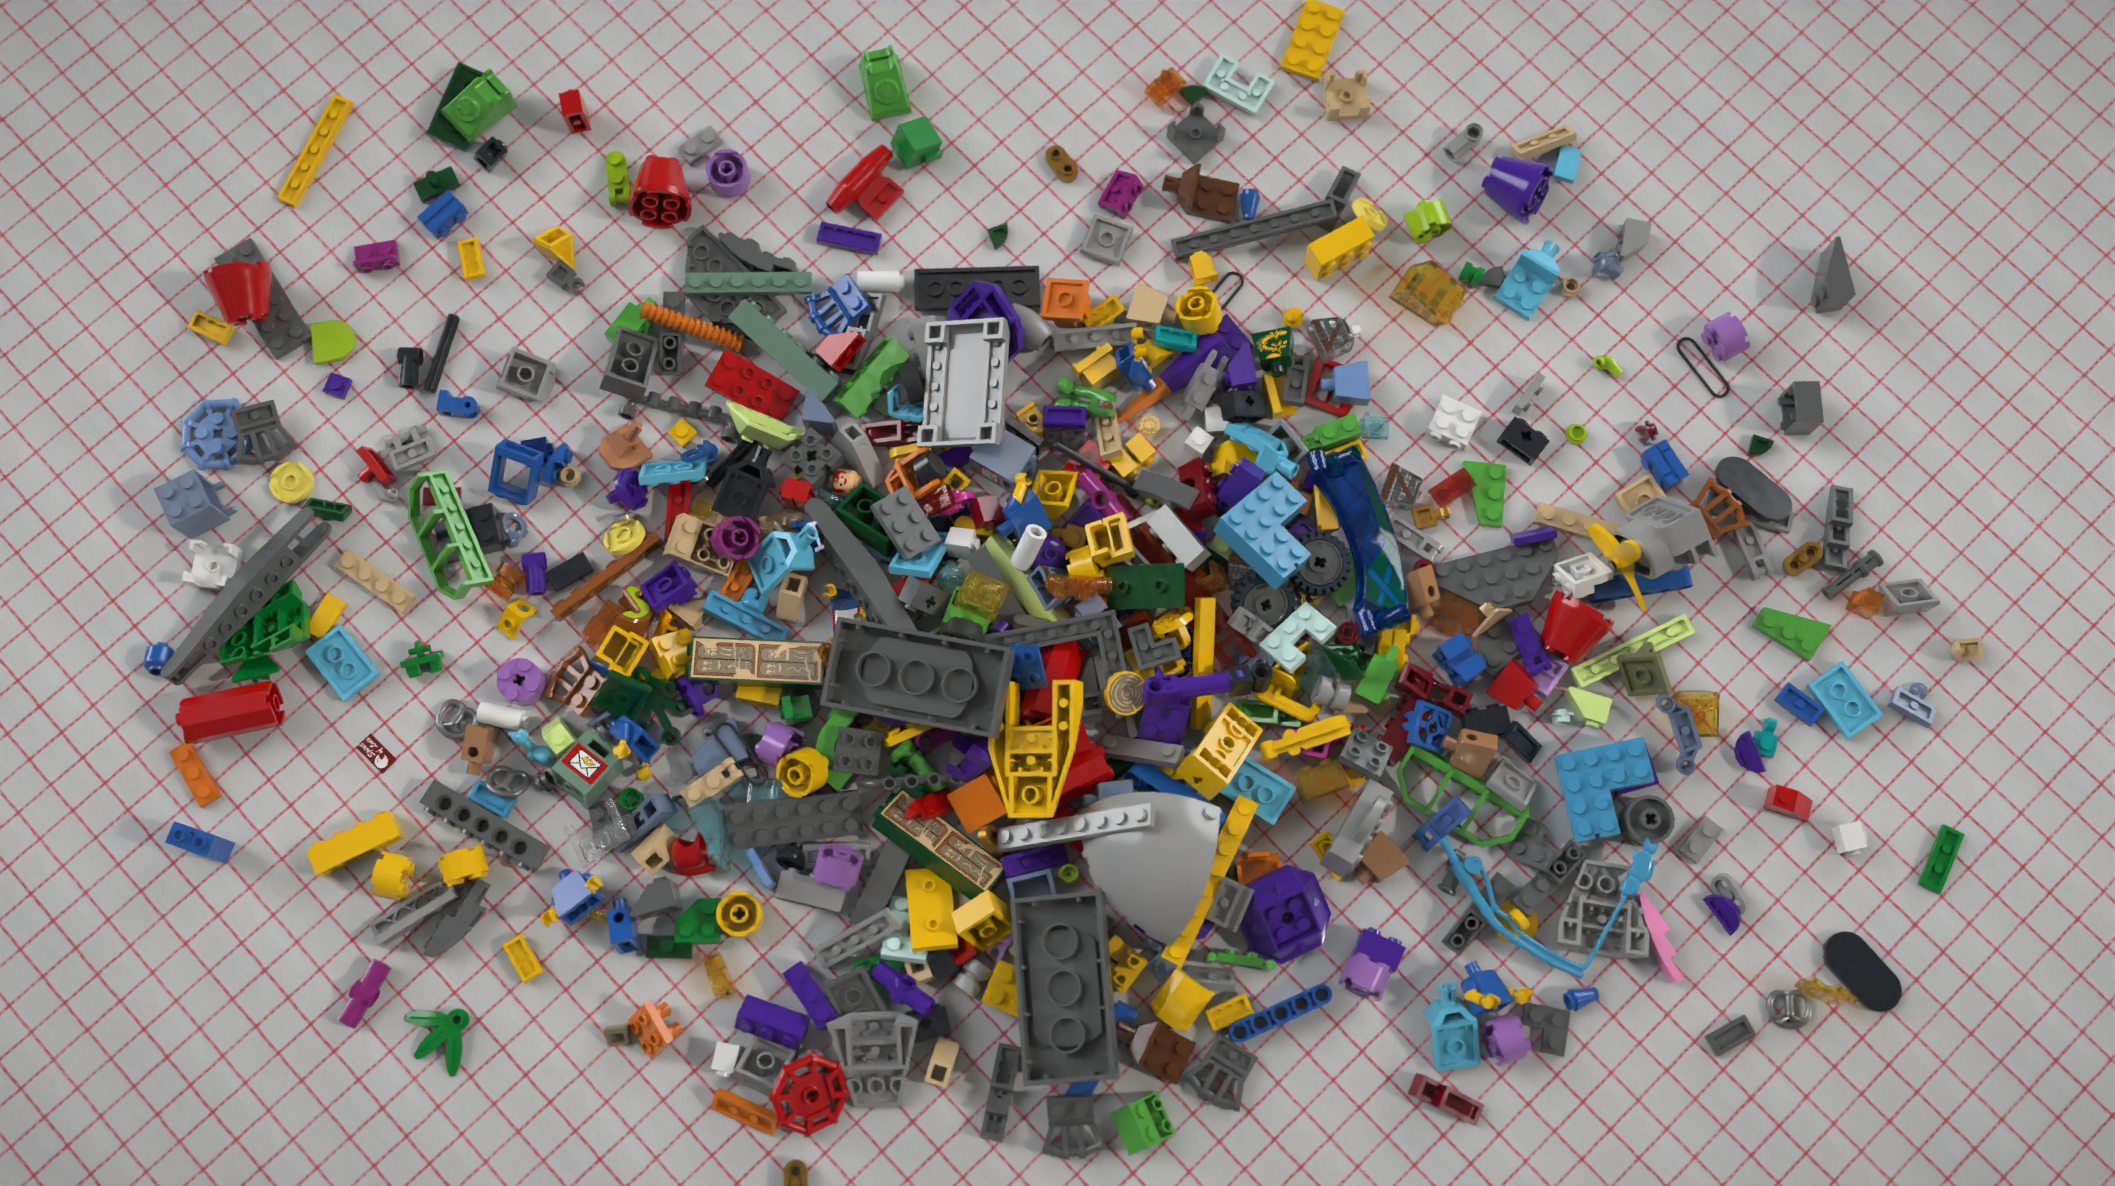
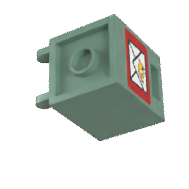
[551,729,624,809]

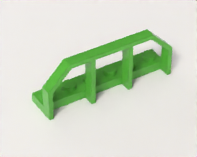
[407,469,494,600]
[1396,744,1530,847]

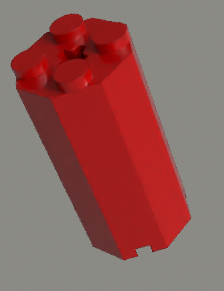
[1019,640,1086,726]
[175,680,285,744]
[1028,741,1114,820]

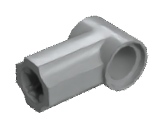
[1443,123,1483,162]

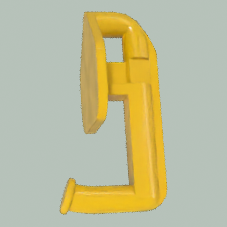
[1251,669,1322,723]

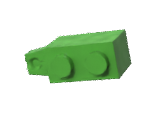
[604,297,657,344]
[1300,413,1362,453]
[1354,645,1400,706]

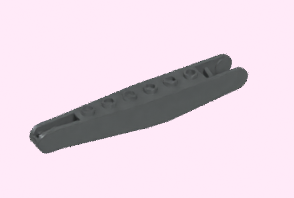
[801,498,917,631]
[160,507,332,686]

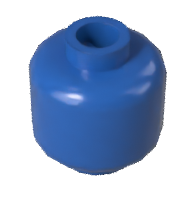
[143,642,175,676]

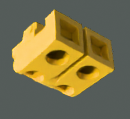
[1109,934,1148,995]

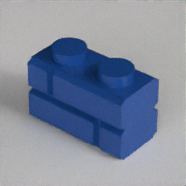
[417,190,469,240]
[1640,439,1689,491]

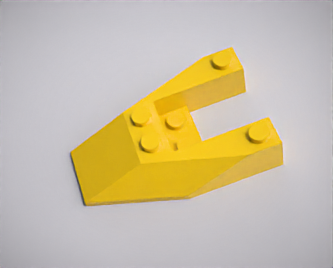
[988,680,1083,818]

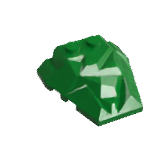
[219,579,310,667]

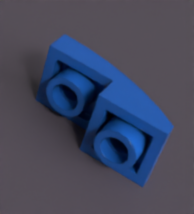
[540,443,573,488]

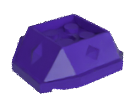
[947,280,1025,364]
[1239,864,1331,964]

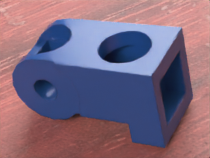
[436,390,480,419]

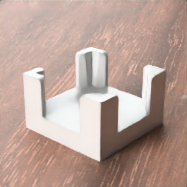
[182,539,243,590]

